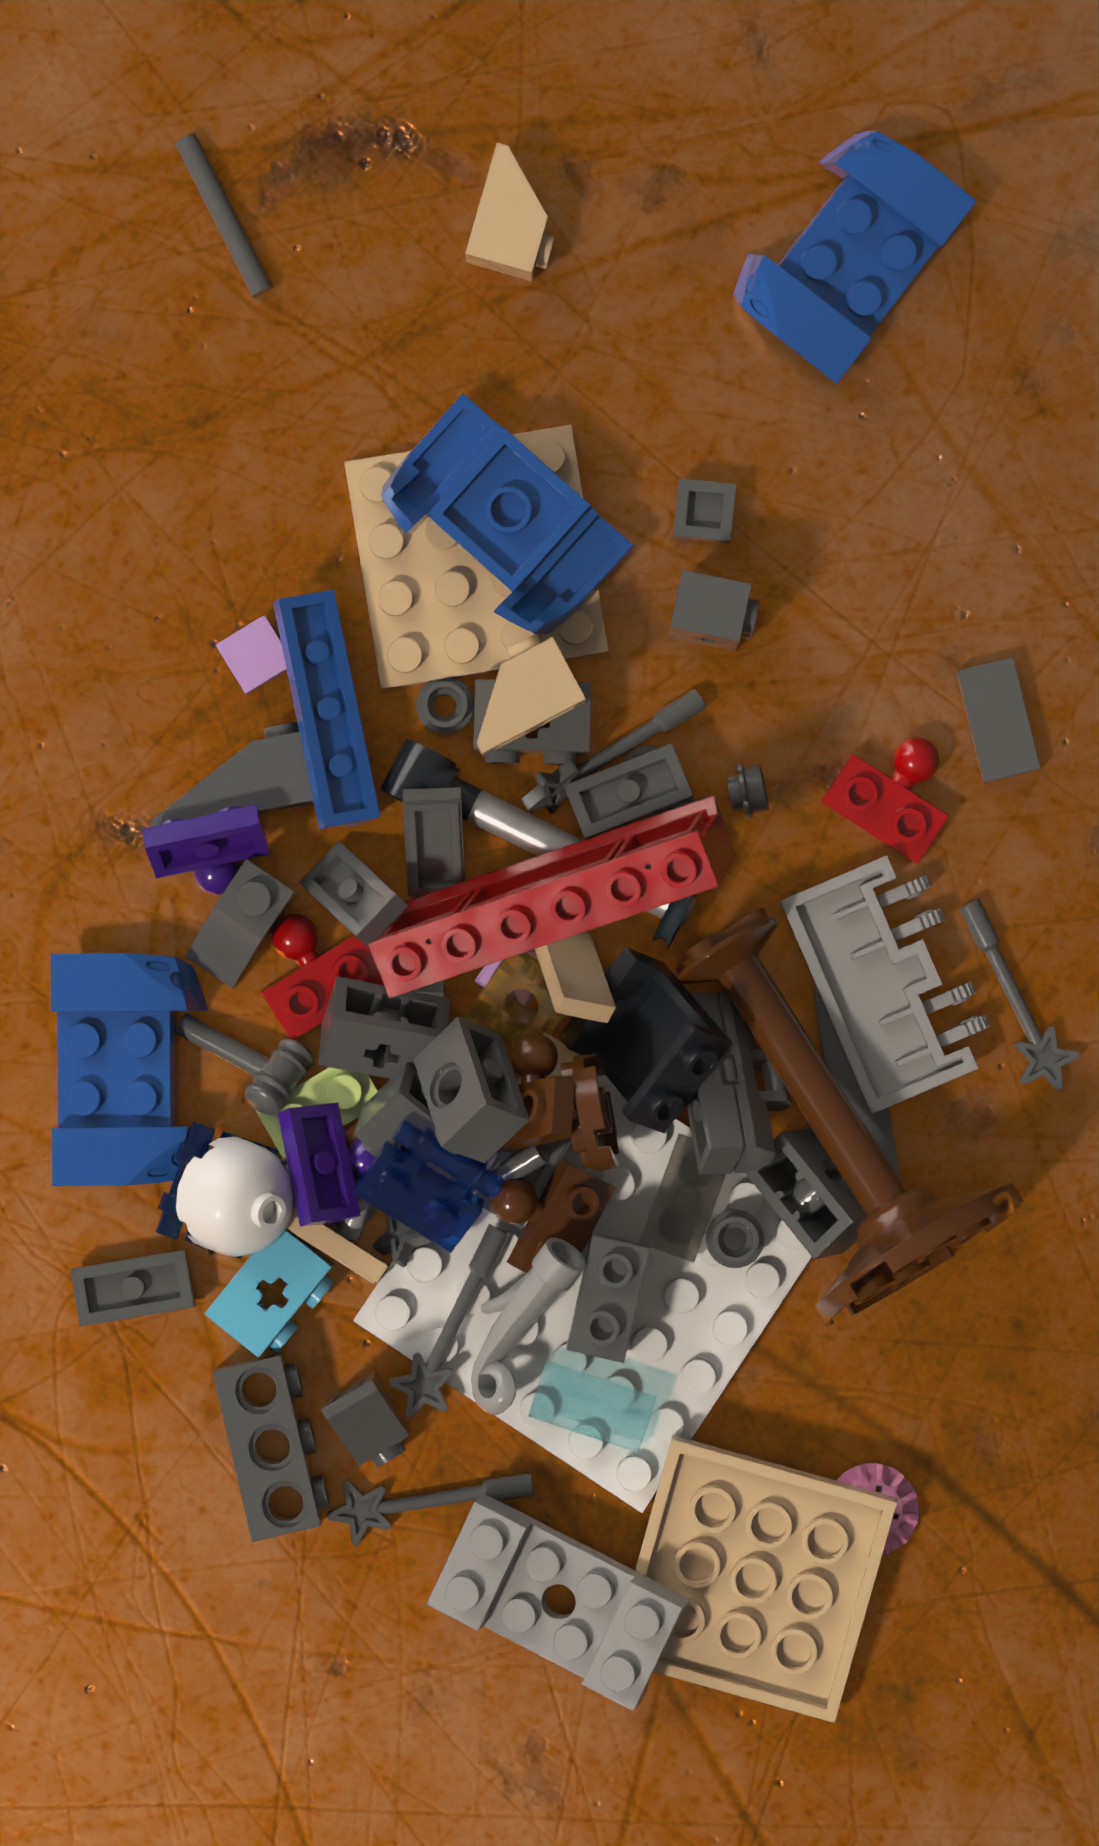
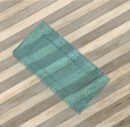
[528,1360,657,1453]

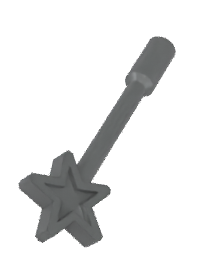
[521,689,706,814]
[959,899,1080,1091]
[373,1144,550,1267]
[389,1224,510,1418]
[327,1473,534,1545]

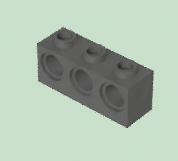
[212,1352,330,1542]

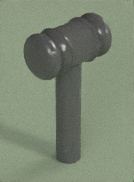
[175,1013,314,1115]

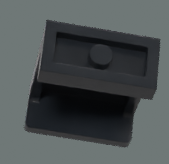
[558,947,733,1133]

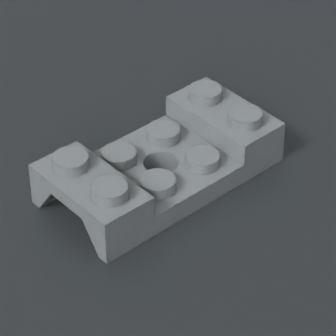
[427,1494,691,1711]

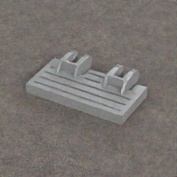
[780,855,990,1114]

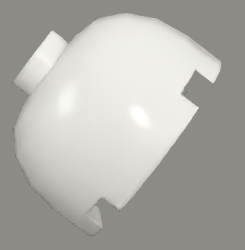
[176,1137,294,1257]

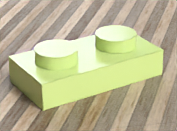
[255,1067,378,1158]

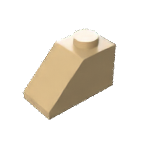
[465,143,556,281]
[476,634,586,757]

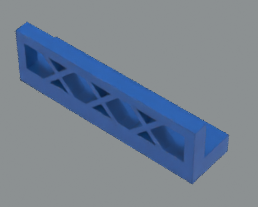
[273,590,380,830]

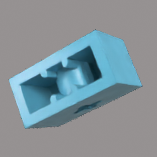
[204,1229,334,1358]

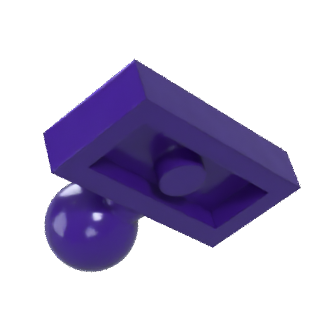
[142,804,269,895]
[278,1103,390,1227]

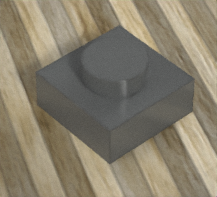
[673,478,736,544]

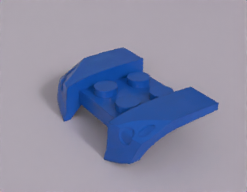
[733,131,977,384]
[381,393,634,634]
[51,953,209,1186]

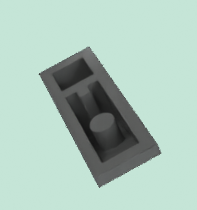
[150,722,314,827]

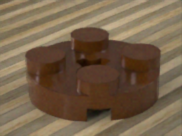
[561,1052,619,1172]

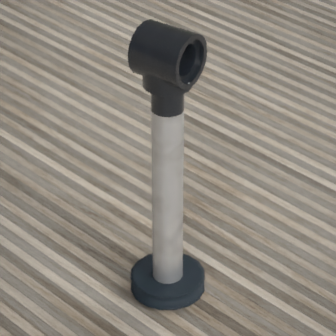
[380,738,697,950]

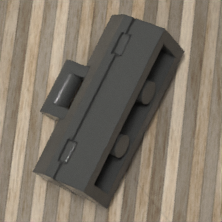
[687,991,792,1175]

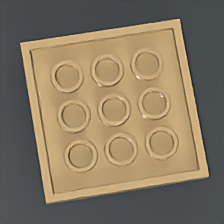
[344,425,609,690]
[635,1435,897,1723]

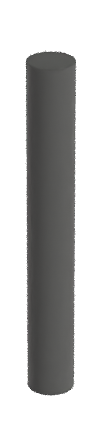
[175,134,273,297]

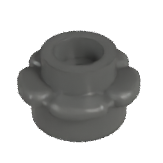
[727,763,769,818]

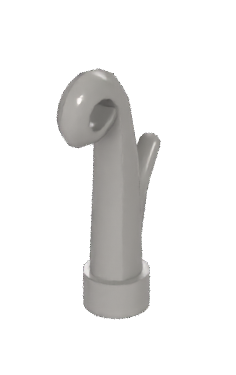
[471,1238,586,1415]

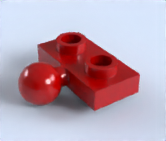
[821,737,949,864]
[261,914,384,1040]

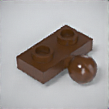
[498,1034,575,1152]
[491,1159,616,1273]

